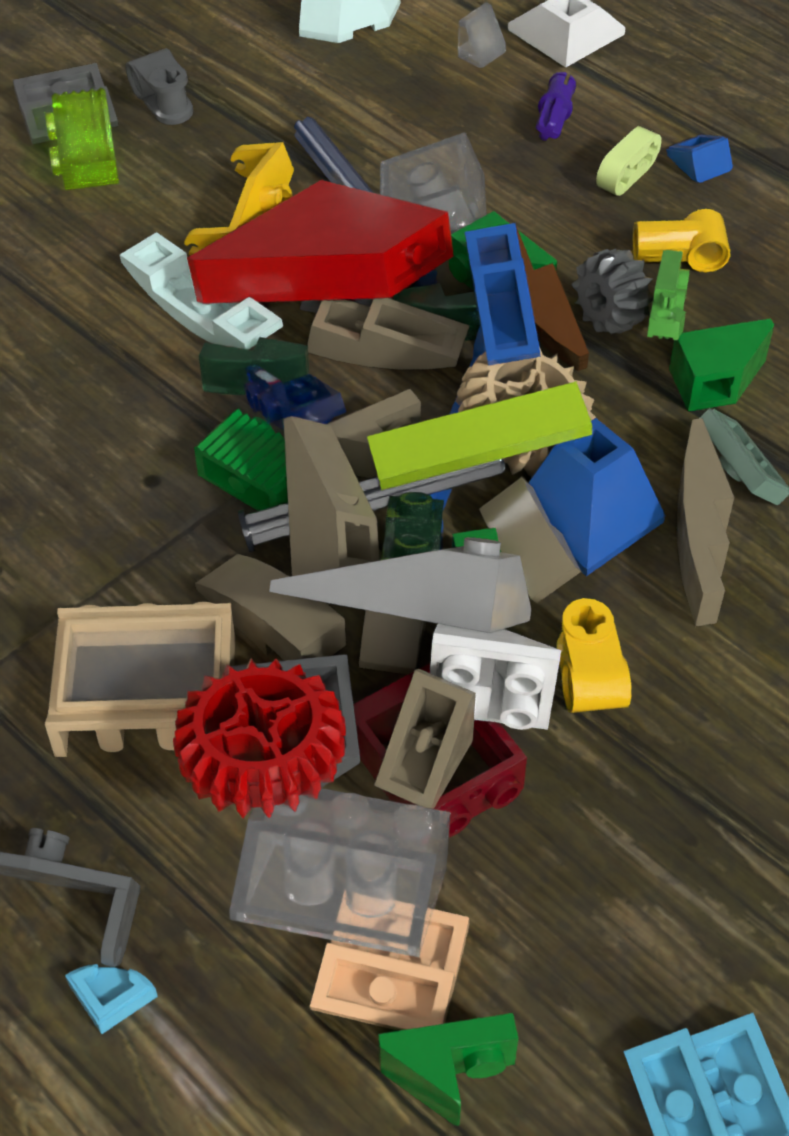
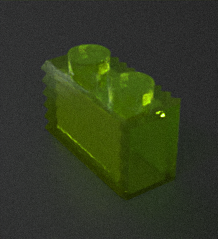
[45,87,119,190]

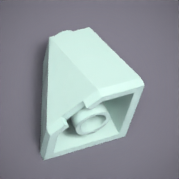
[299,0,401,43]

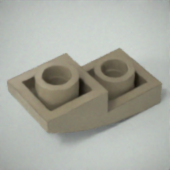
[479,477,581,603]

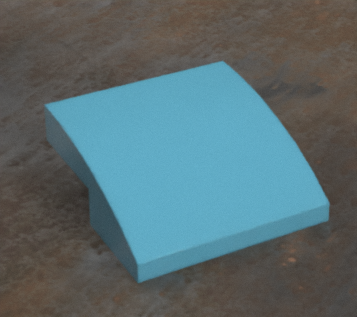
[624,1013,789,1136]

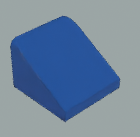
[666,134,733,183]

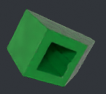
[669,318,774,412]

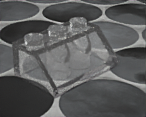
[230,788,450,958]

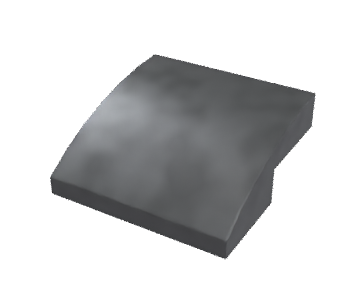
[13,63,118,144]

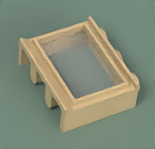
[45,602,235,757]

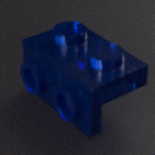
[244,364,346,431]

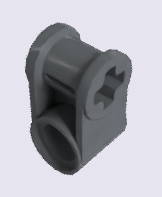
[125,48,194,125]

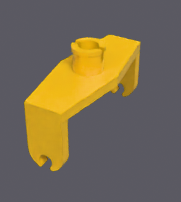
[184,142,294,256]

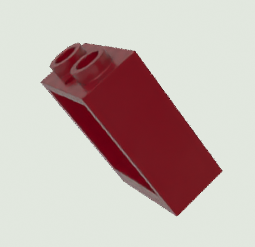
[353,663,527,846]

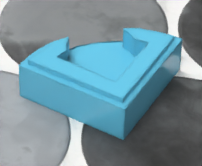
[65,964,158,1034]

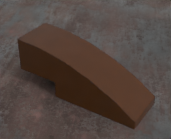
[516,226,589,371]

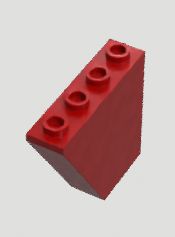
[187,180,454,304]

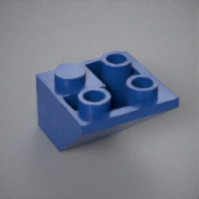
[529,418,665,576]

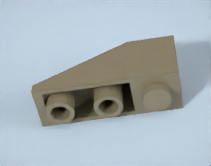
[284,416,379,576]

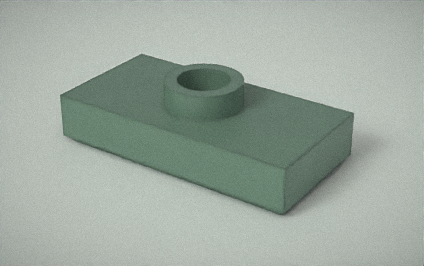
[699,408,789,505]

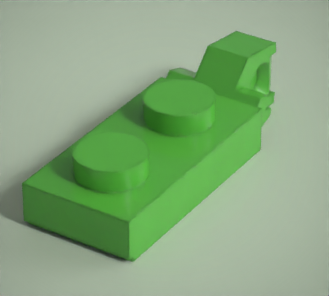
[647,250,690,340]

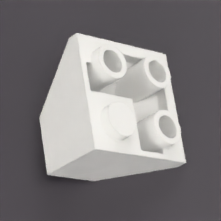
[508,0,625,67]
[430,624,561,730]

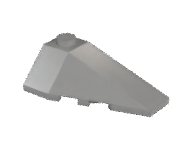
[269,537,531,633]

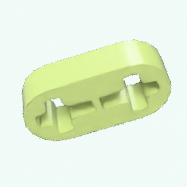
[596,126,661,196]

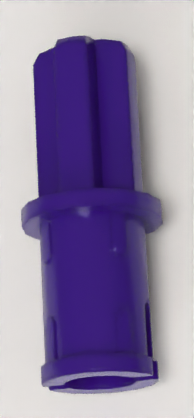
[535,72,576,141]

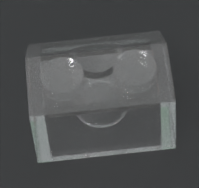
[380,132,487,234]

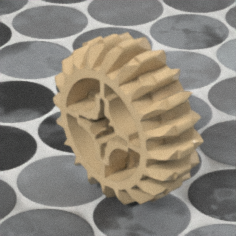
[455,346,596,478]

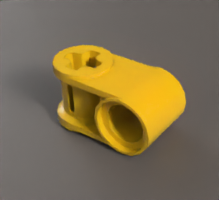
[556,598,631,713]

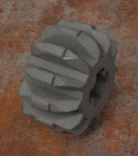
[572,249,654,334]

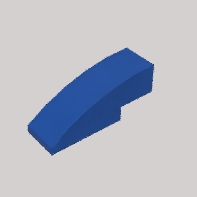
[465,223,541,366]

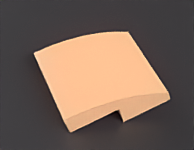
[310,889,470,1031]

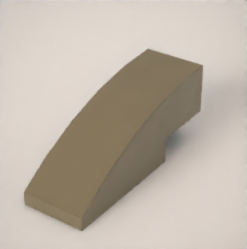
[306,298,469,369]
[195,554,346,661]

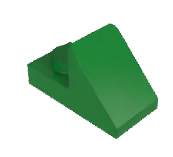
[378,1013,519,1126]

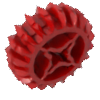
[173,658,346,819]

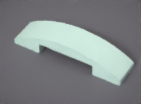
[120,232,283,351]

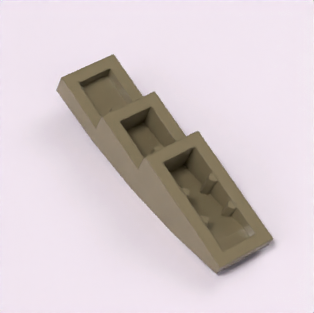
[676,418,734,627]

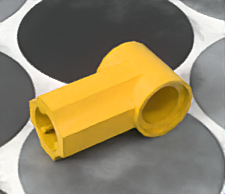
[633,209,730,273]

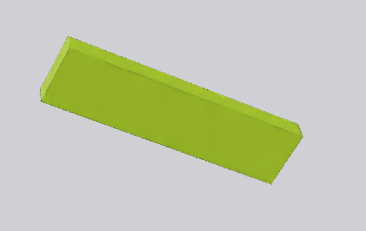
[367,381,592,490]

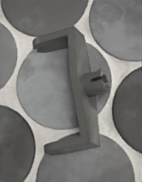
[0,828,141,968]

